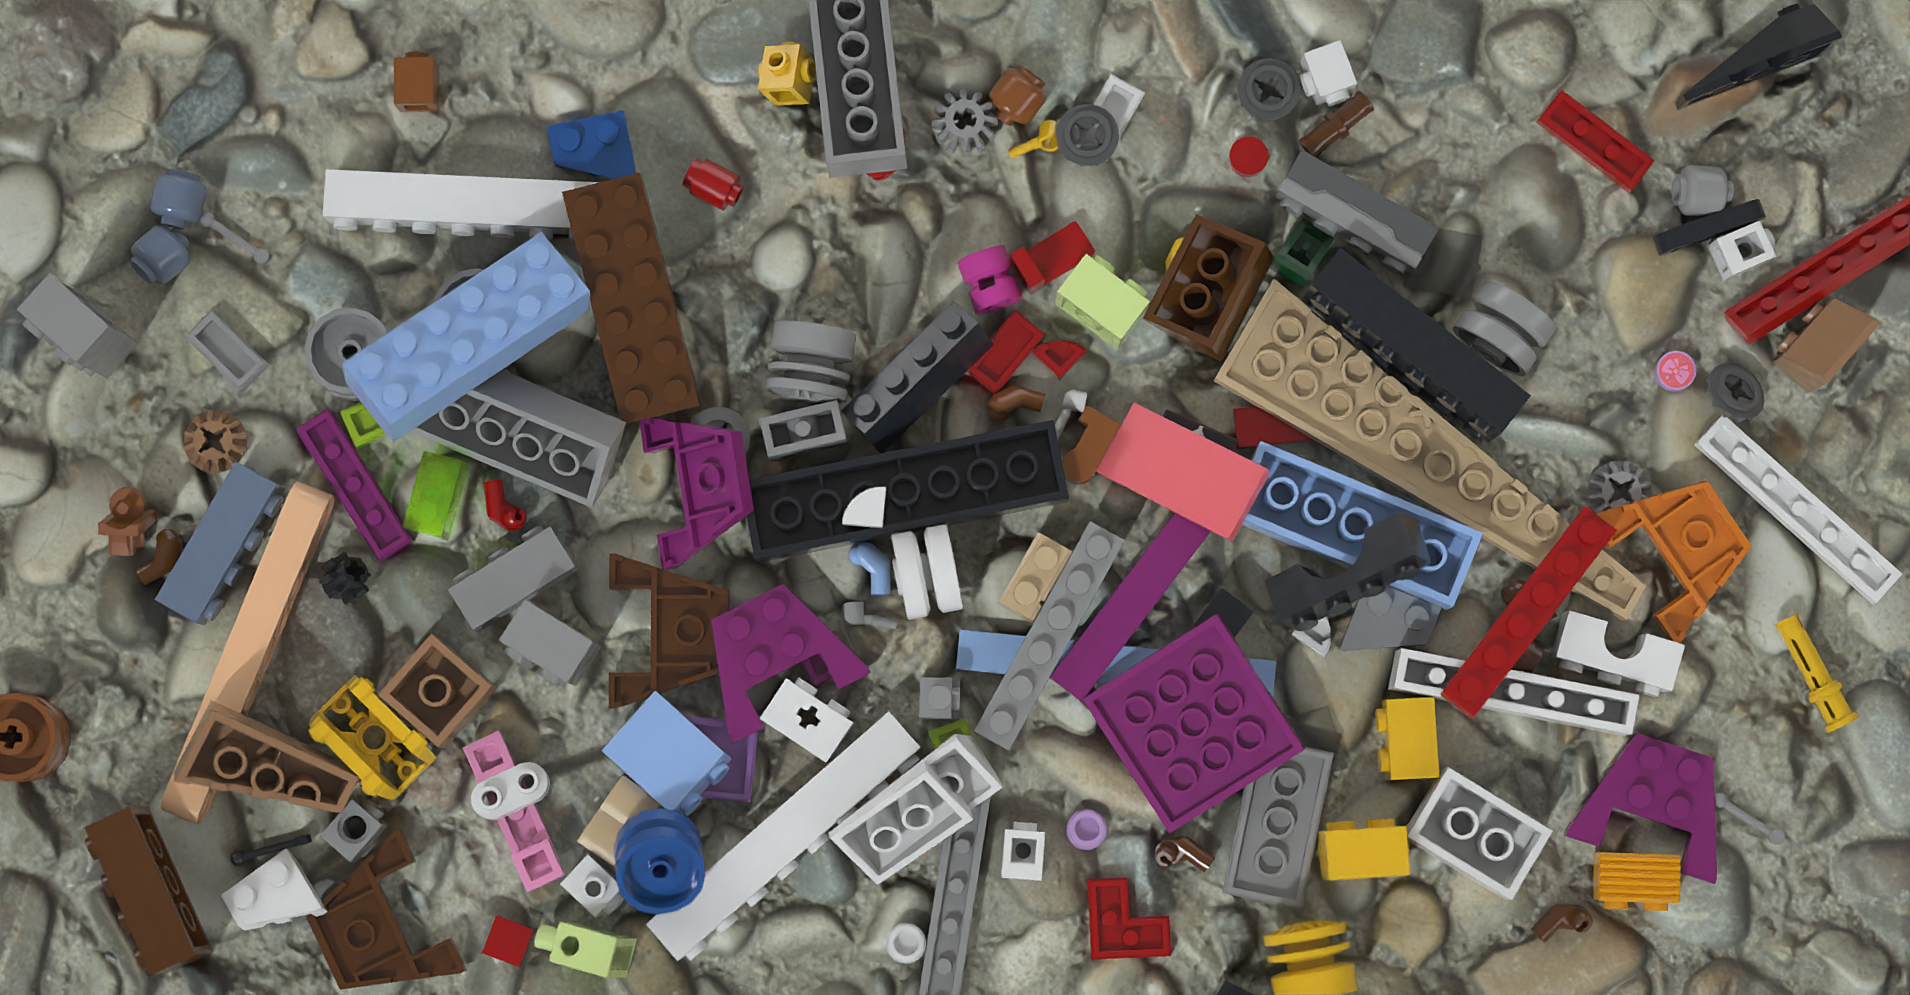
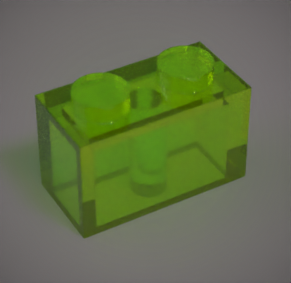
[403,451,469,541]

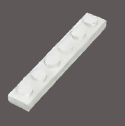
[1694,414,1902,604]

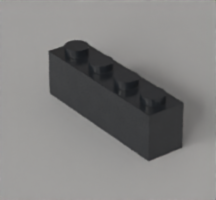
[841,301,994,454]

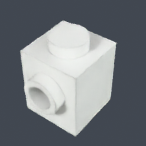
[1300,40,1357,106]
[560,854,625,917]

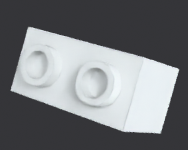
[760,677,854,763]

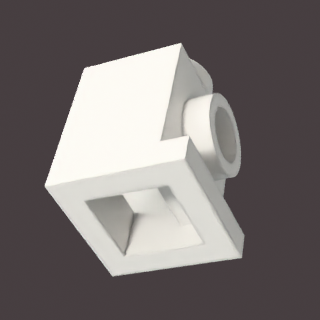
[1708,221,1776,281]
[1001,822,1045,881]

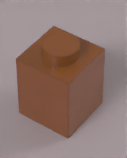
[394,51,439,112]

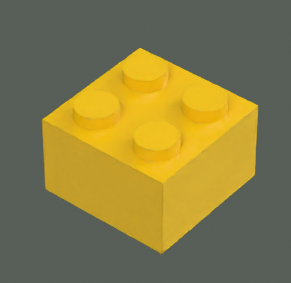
[1317,819,1410,880]

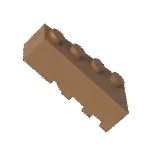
[174,700,359,813]

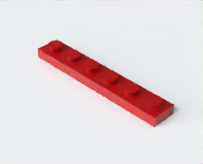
[1724,196,1910,345]
[1439,506,1617,719]

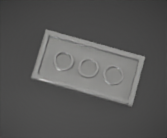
[1222,747,1334,910]

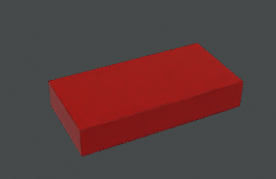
[966,309,1045,394]
[1233,406,1314,449]

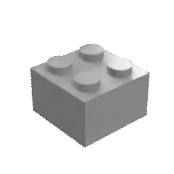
[499,600,601,688]

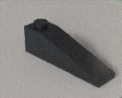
[1675,3,1842,110]

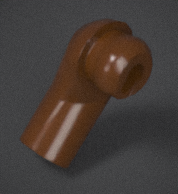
[1155,836,1215,873]

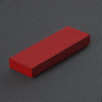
[1536,89,1655,193]

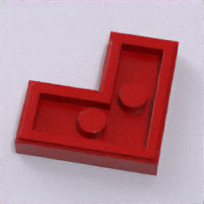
[1087,877,1171,960]

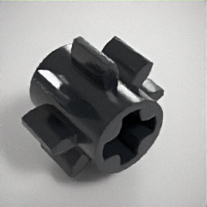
[319,552,371,605]

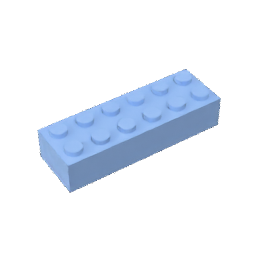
[342,232,590,442]
[1242,441,1483,610]

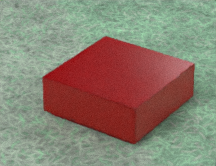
[482,915,535,967]

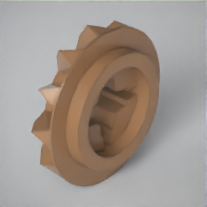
[183,410,247,473]

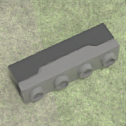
[1275,150,1439,275]

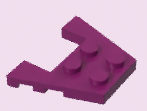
[639,417,754,570]
[711,584,871,744]
[1563,733,1717,884]

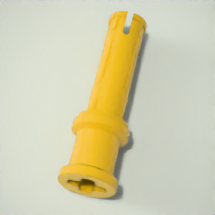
[1774,613,1859,733]

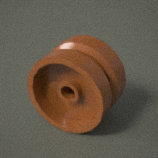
[0,693,71,782]

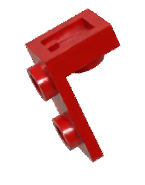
[1010,221,1095,295]

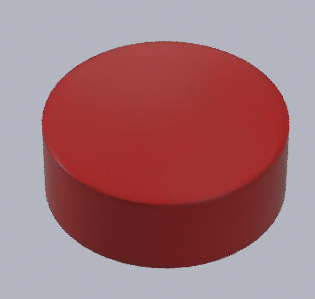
[1228,136,1269,178]

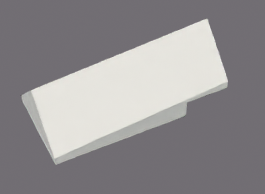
[829,734,1003,885]

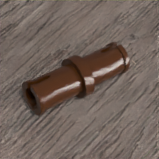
[1298,91,1374,158]

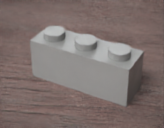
[448,525,579,632]

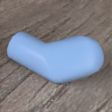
[849,542,891,595]

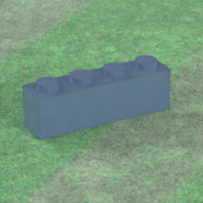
[155,461,284,625]

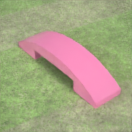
[463,730,565,893]

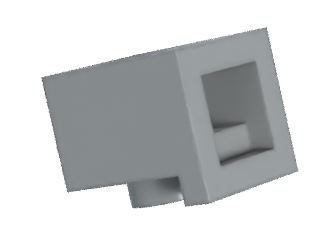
[919,677,960,720]

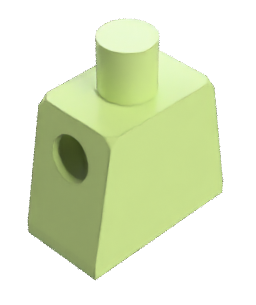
[535,922,637,978]

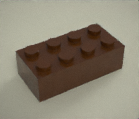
[84,806,213,976]

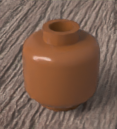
[989,66,1047,126]

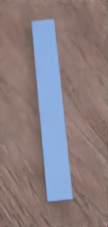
[956,630,1276,697]

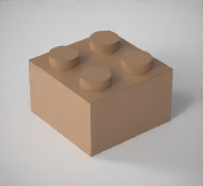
[378,634,498,748]

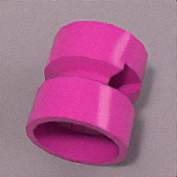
[957,245,1023,315]

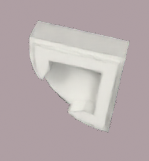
[842,487,886,528]
[1291,616,1331,658]

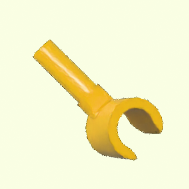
[1008,120,1058,159]

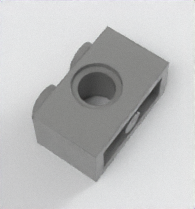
[759,400,847,462]

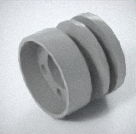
[765,321,856,405]

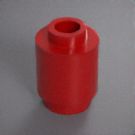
[682,158,744,211]

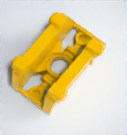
[308,674,437,801]

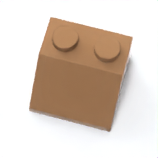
[1773,298,1881,393]

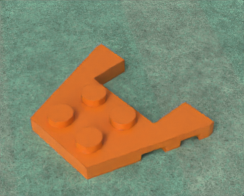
[1596,481,1752,643]

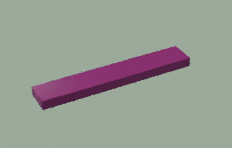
[1049,513,1211,702]

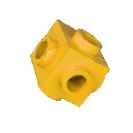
[758,41,817,106]

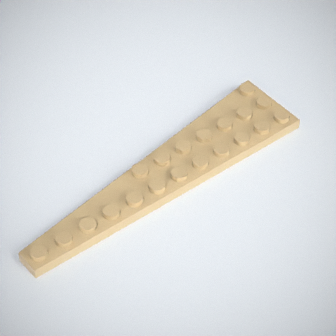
[1213,279,1646,621]

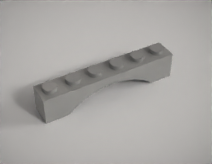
[974,521,1125,751]

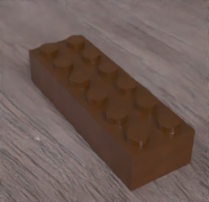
[562,172,701,424]

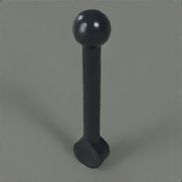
[230,834,312,866]

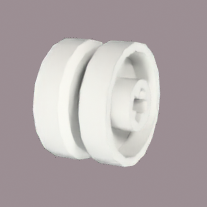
[891,523,963,620]

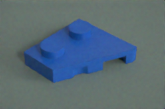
[546,110,637,179]

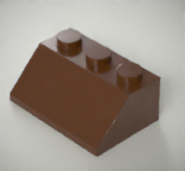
[1143,214,1274,362]

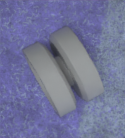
[1452,281,1557,377]
[304,307,391,401]

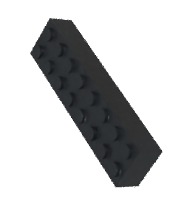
[746,420,1069,563]

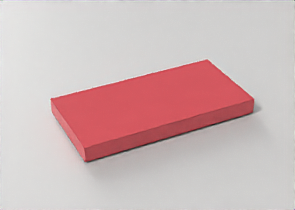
[1096,403,1270,542]

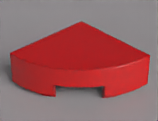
[1032,340,1087,380]

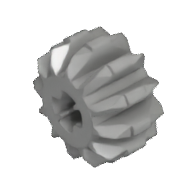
[931,89,998,157]

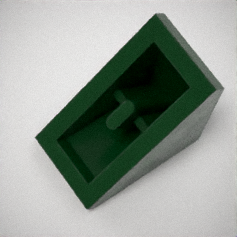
[1269,217,1335,289]

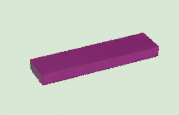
[295,408,414,562]

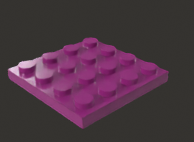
[1082,613,1305,833]

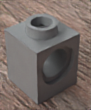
[320,798,389,862]

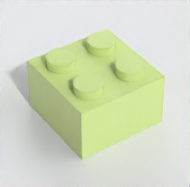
[1055,254,1150,351]

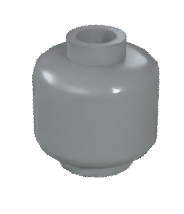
[1671,165,1734,217]

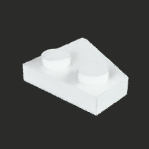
[220,849,328,931]

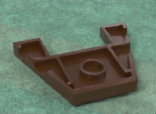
[609,553,730,709]
[306,829,467,990]

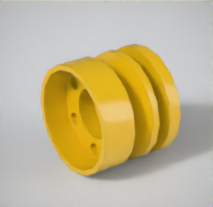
[1263,919,1359,995]

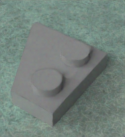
[1338,586,1442,652]

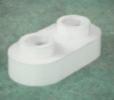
[471,762,550,820]

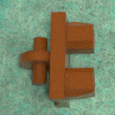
[98,487,157,556]

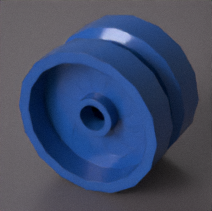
[614,808,706,914]

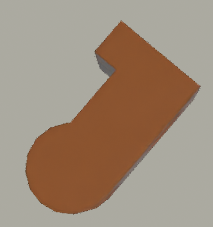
[1062,405,1121,485]

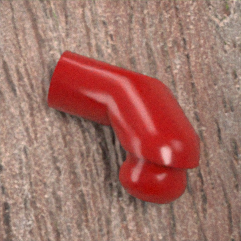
[483,479,527,531]

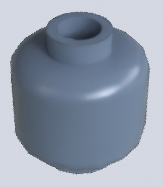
[150,169,207,229]
[130,226,190,284]

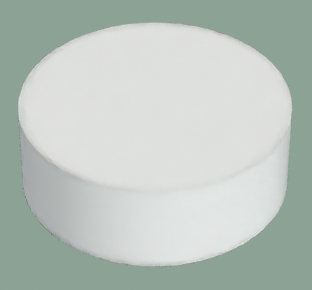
[886,923,926,964]

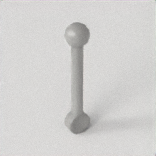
[199,211,270,265]
[1714,792,1785,845]

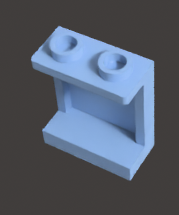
[602,691,732,815]

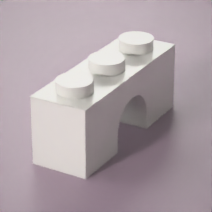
[1550,610,1685,697]

